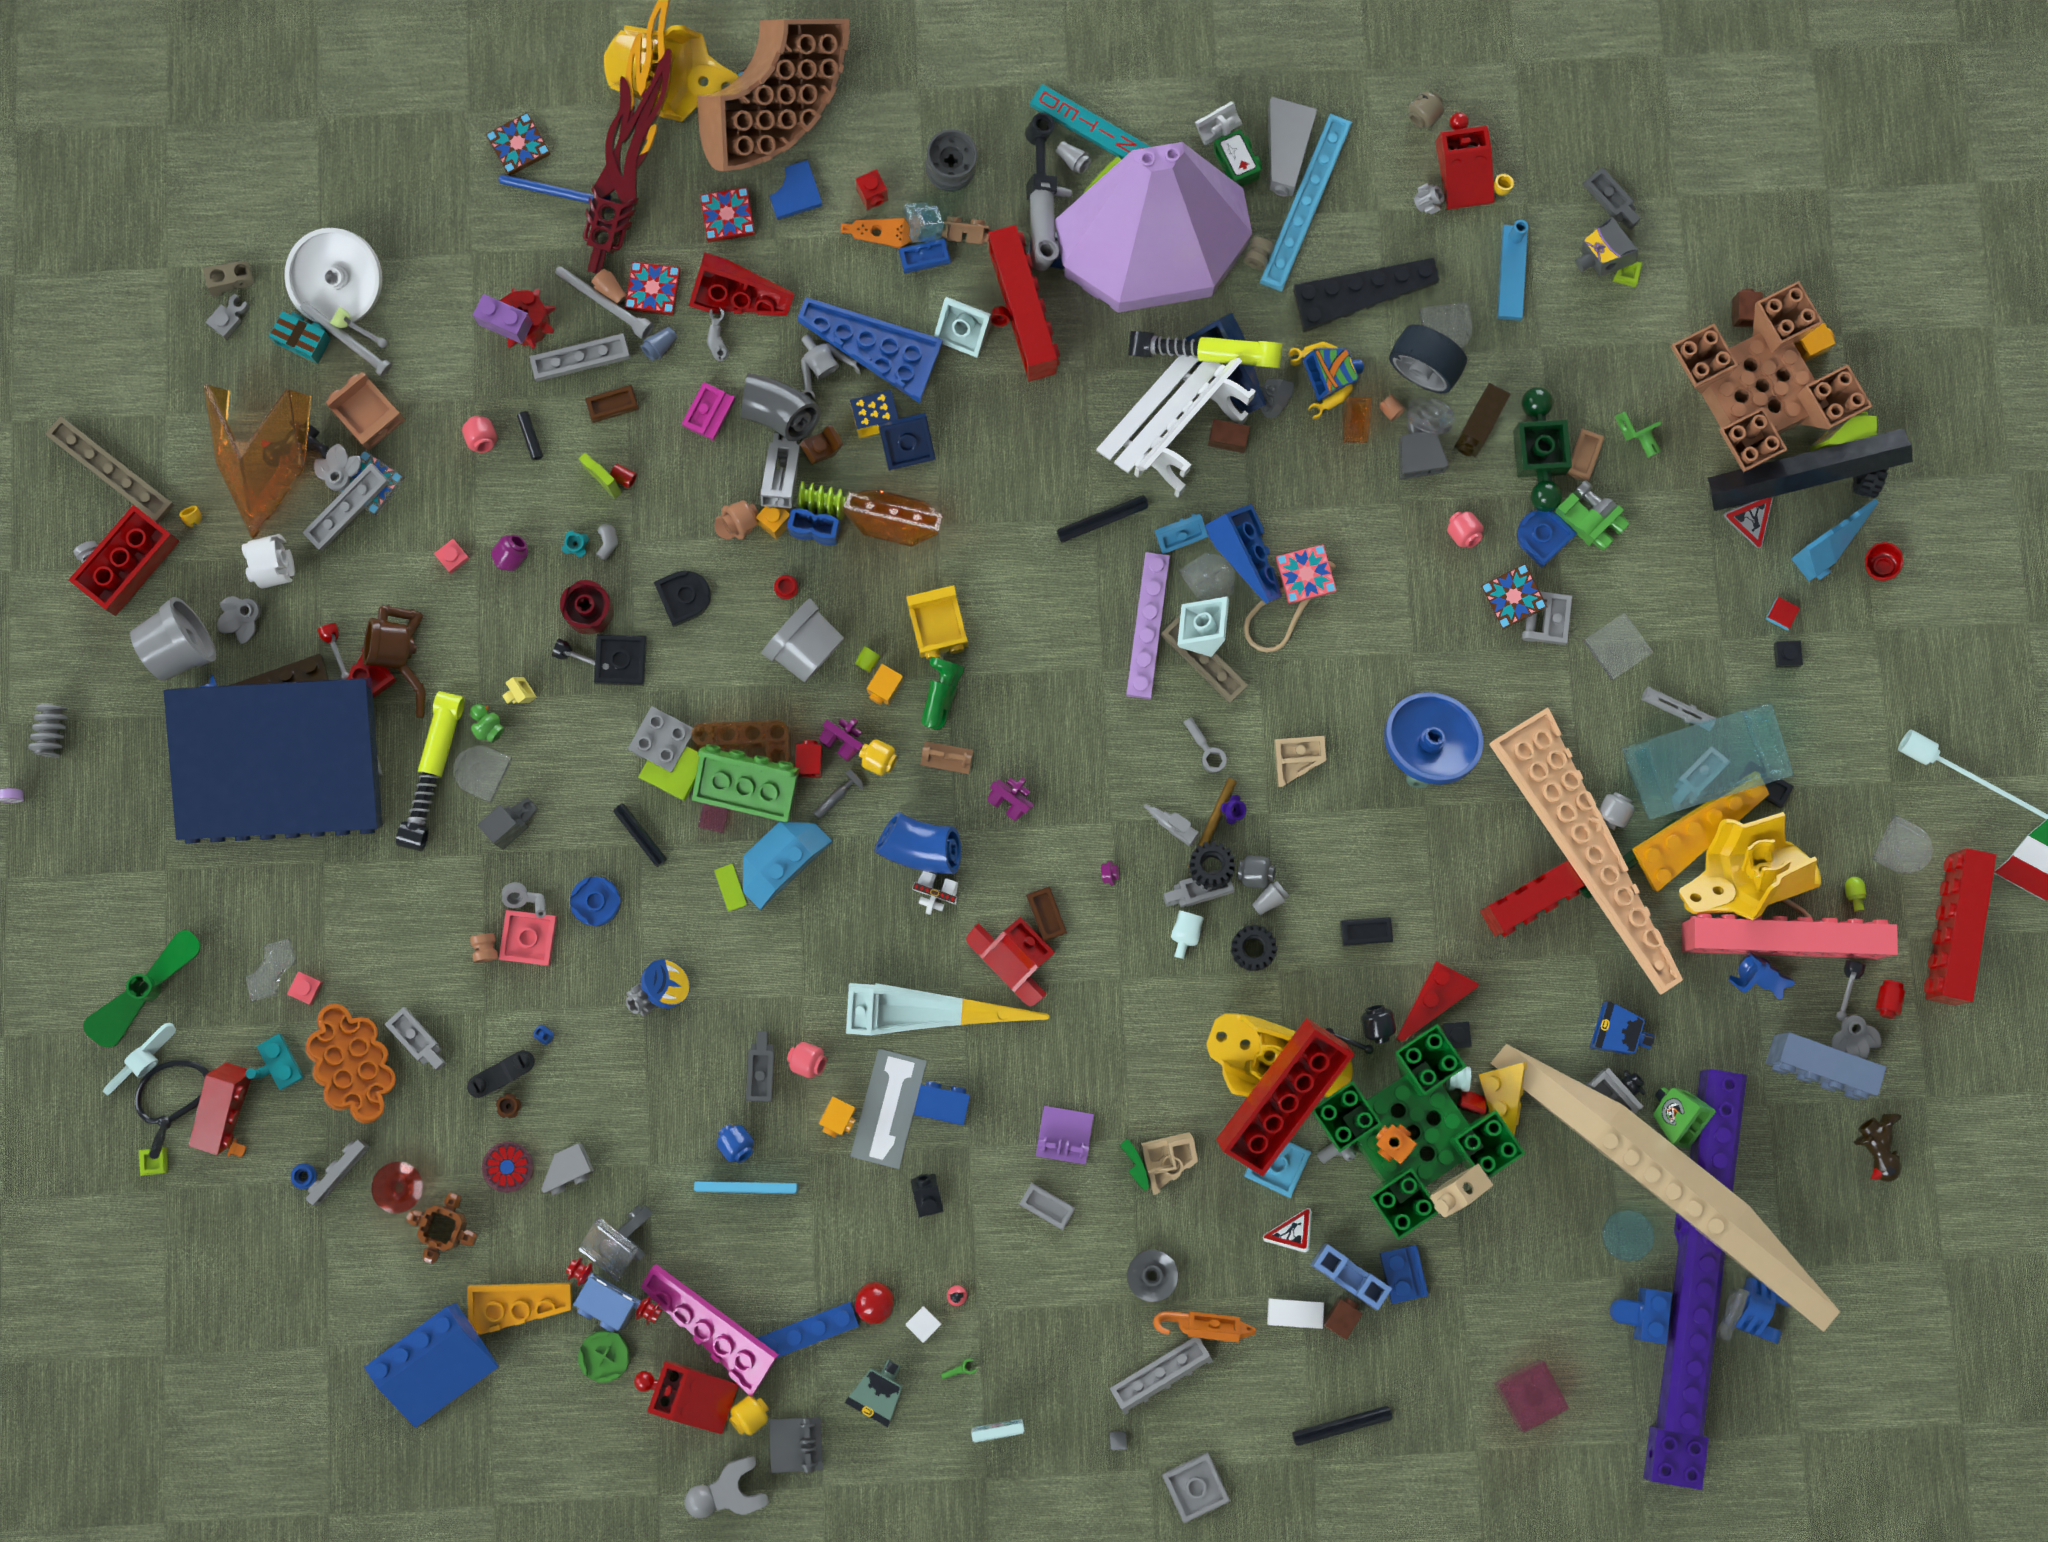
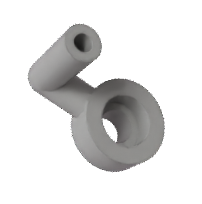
[502,882,546,918]

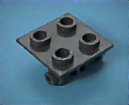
[769,1417,823,1473]

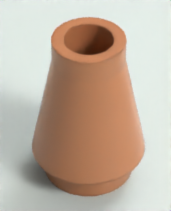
[591,269,627,305]

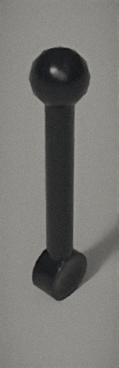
[1325,1028,1374,1054]

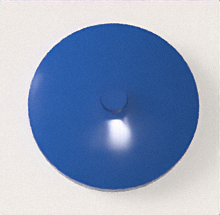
[1384,692,1483,785]

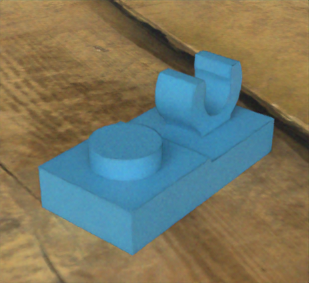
[1154,514,1208,554]

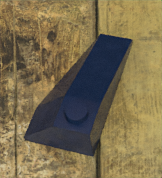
[1182,313,1266,414]

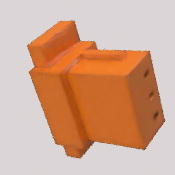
[227,1138,247,1157]

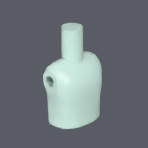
[1171,911,1204,959]

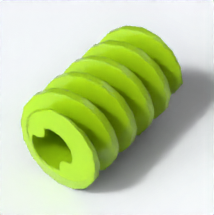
[797,481,850,520]

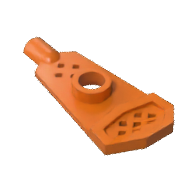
[840,218,913,249]

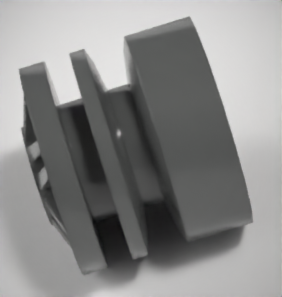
[925,129,977,192]

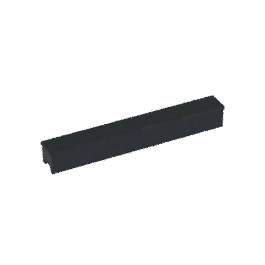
[1708,428,1913,511]

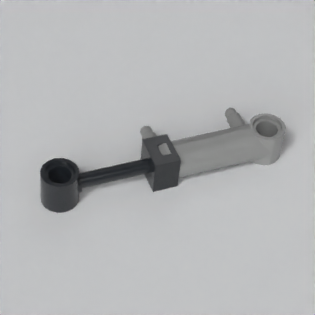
[1025,113,1072,271]

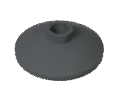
[1127,1250,1178,1302]

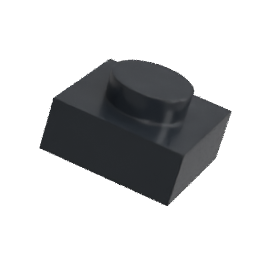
[1774,641,1803,668]
[1442,1021,1472,1048]

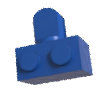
[1610,1288,1672,1345]

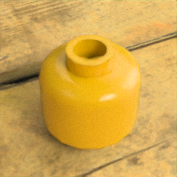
[859,739,898,776]
[729,1396,769,1435]

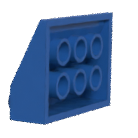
[364,1303,499,1428]

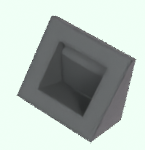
[1109,1431,1127,1450]

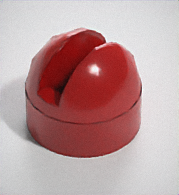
[990,306,1009,327]

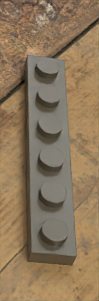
[45,416,174,524]

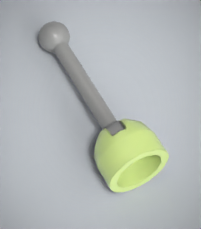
[330,306,388,348]

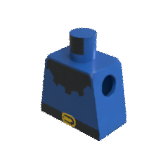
[1589,1001,1655,1055]

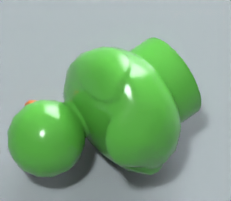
[470,704,505,743]

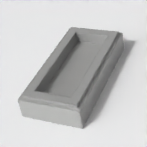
[1019,1182,1075,1230]

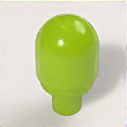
[1844,877,1867,912]

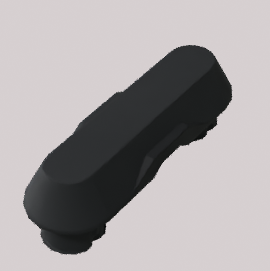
[467,1050,535,1098]

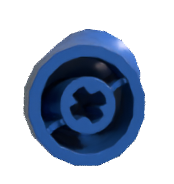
[874,812,961,874]

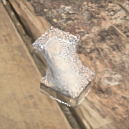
[245,939,296,1002]

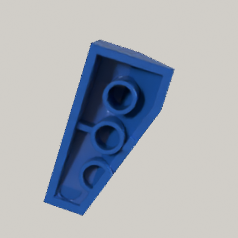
[1205,504,1282,603]

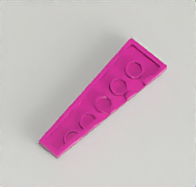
[641,1264,779,1397]

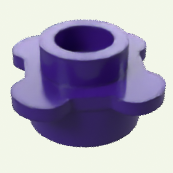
[1221,795,1246,824]

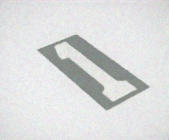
[850,1048,927,1169]

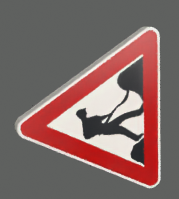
[1263,1208,1312,1252]

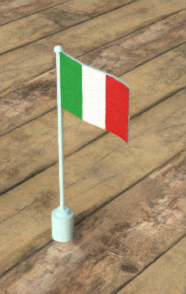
[1898,729,2048,901]

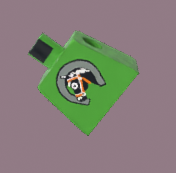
[1654,1087,1716,1149]

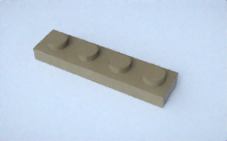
[1161,616,1248,704]

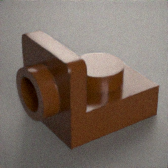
[800,425,843,465]

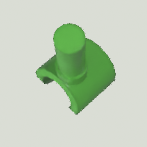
[941,1358,977,1380]

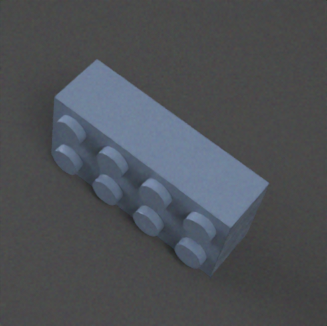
[1765,1032,1887,1101]

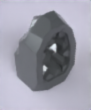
[1261,379,1293,418]

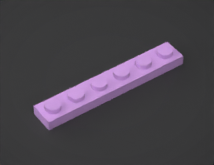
[1126,552,1170,700]

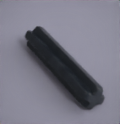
[613,803,667,867]

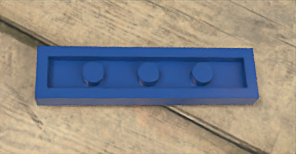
[757,1302,860,1358]

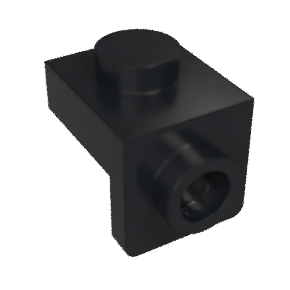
[911,1174,944,1218]

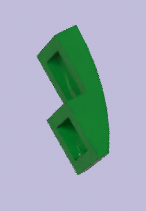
[1119,1138,1149,1191]

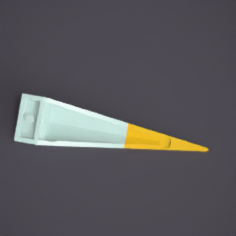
[846,983,1050,1035]

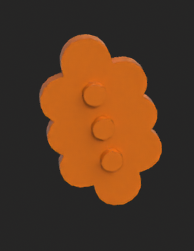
[305,1004,396,1124]

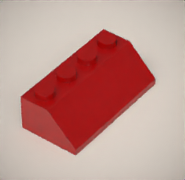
[68,505,180,616]

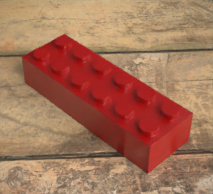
[988,225,1060,382]
[1924,848,1997,1006]
[1216,1018,1355,1176]

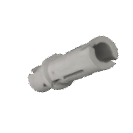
[1641,686,1716,731]

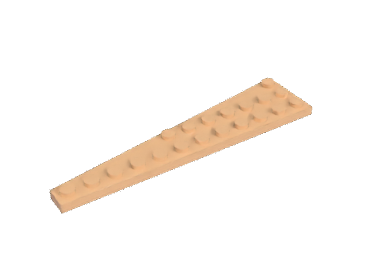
[1489,707,1683,995]

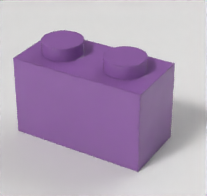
[473,294,533,344]

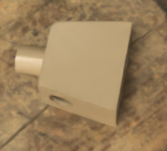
[1430,1163,1493,1218]

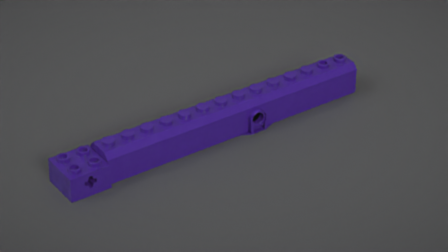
[1643,1069,1747,1490]

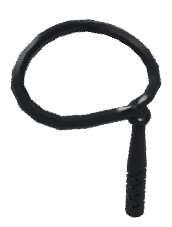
[135,1060,208,1159]

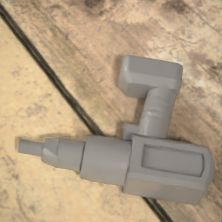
[1144,804,1199,846]

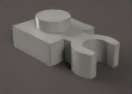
[205,294,250,340]

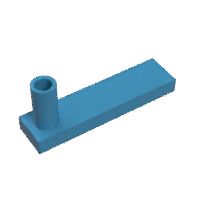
[1497,219,1528,321]

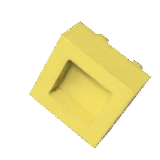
[503,677,537,704]

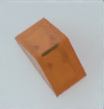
[1343,397,1372,443]

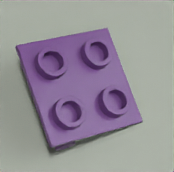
[1036,1106,1094,1165]

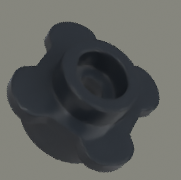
[1621,1070,1646,1096]

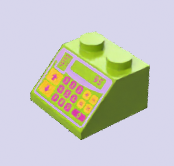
[1810,412,1877,452]

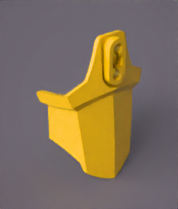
[604,25,739,122]
[1679,812,1821,920]

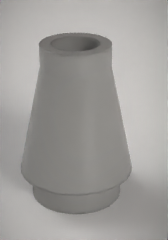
[1056,141,1092,174]
[1251,881,1289,916]

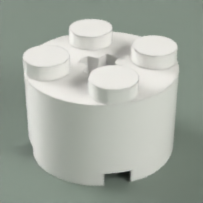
[242,534,295,589]

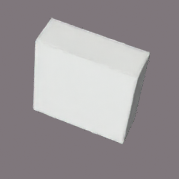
[905,1306,941,1343]

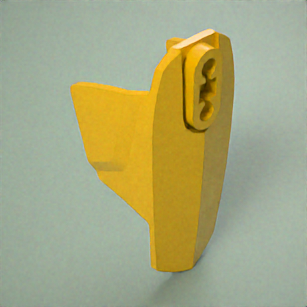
[1206,1013,1353,1097]

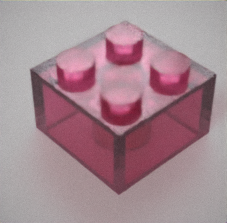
[1493,1359,1569,1433]

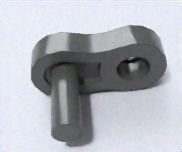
[608,1205,653,1261]

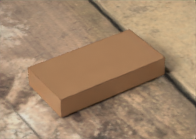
[1566,429,1605,481]

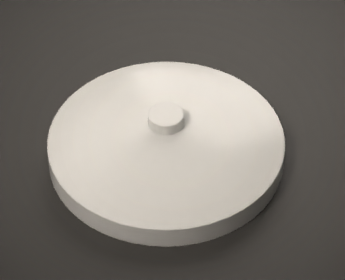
[285,228,382,323]

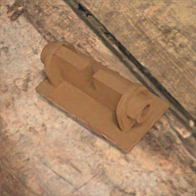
[940,216,990,245]
[920,741,974,774]

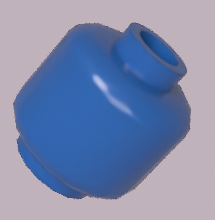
[716,1125,754,1163]

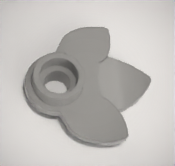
[314,444,361,491]
[217,596,261,644]
[1832,1015,1881,1059]

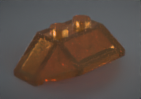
[843,490,944,547]

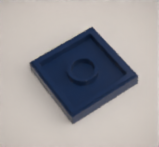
[878,413,936,471]

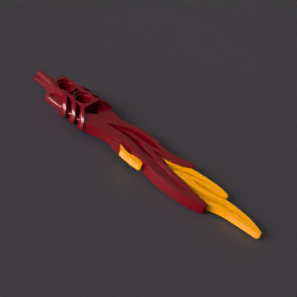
[583,0,673,274]

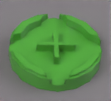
[578,1330,630,1383]

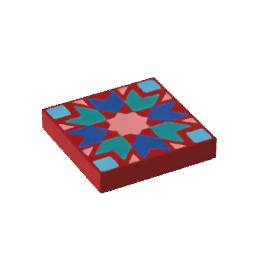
[700,187,755,243]
[625,262,681,316]

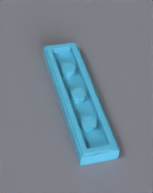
[694,1182,799,1194]

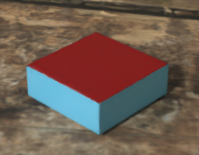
[1766,597,1800,630]

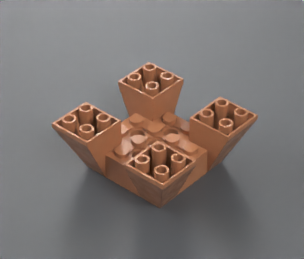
[1671,281,1873,473]

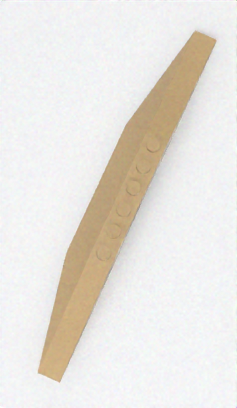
[1490,1044,1840,1332]

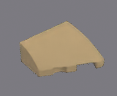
[1141,1132,1198,1195]

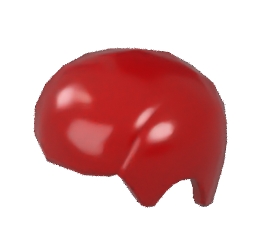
[1865,542,1903,582]
[855,1282,894,1325]

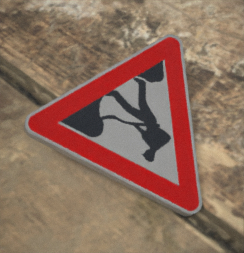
[1724,497,1773,548]

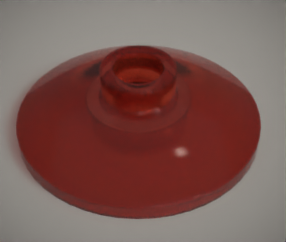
[371,1162,423,1213]

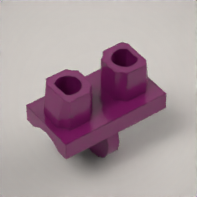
[819,718,863,762]
[987,777,1034,821]

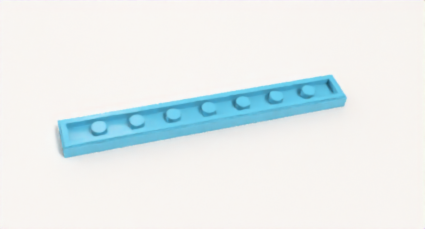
[1260,114,1352,292]

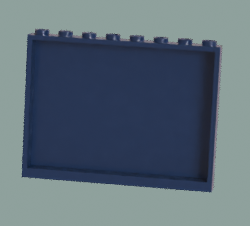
[163,678,383,844]

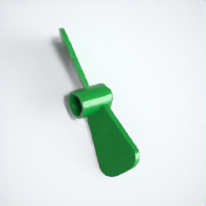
[83,930,201,1048]

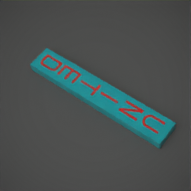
[1030,84,1150,159]

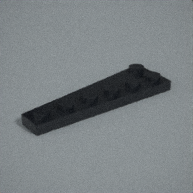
[1293,258,1439,332]

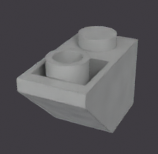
[541,1143,594,1196]

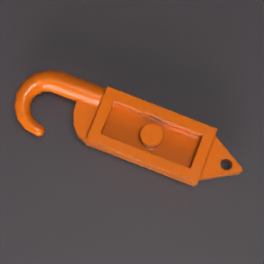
[1153,1311,1256,1343]

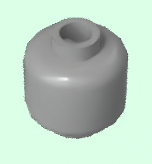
[1598,792,1635,830]

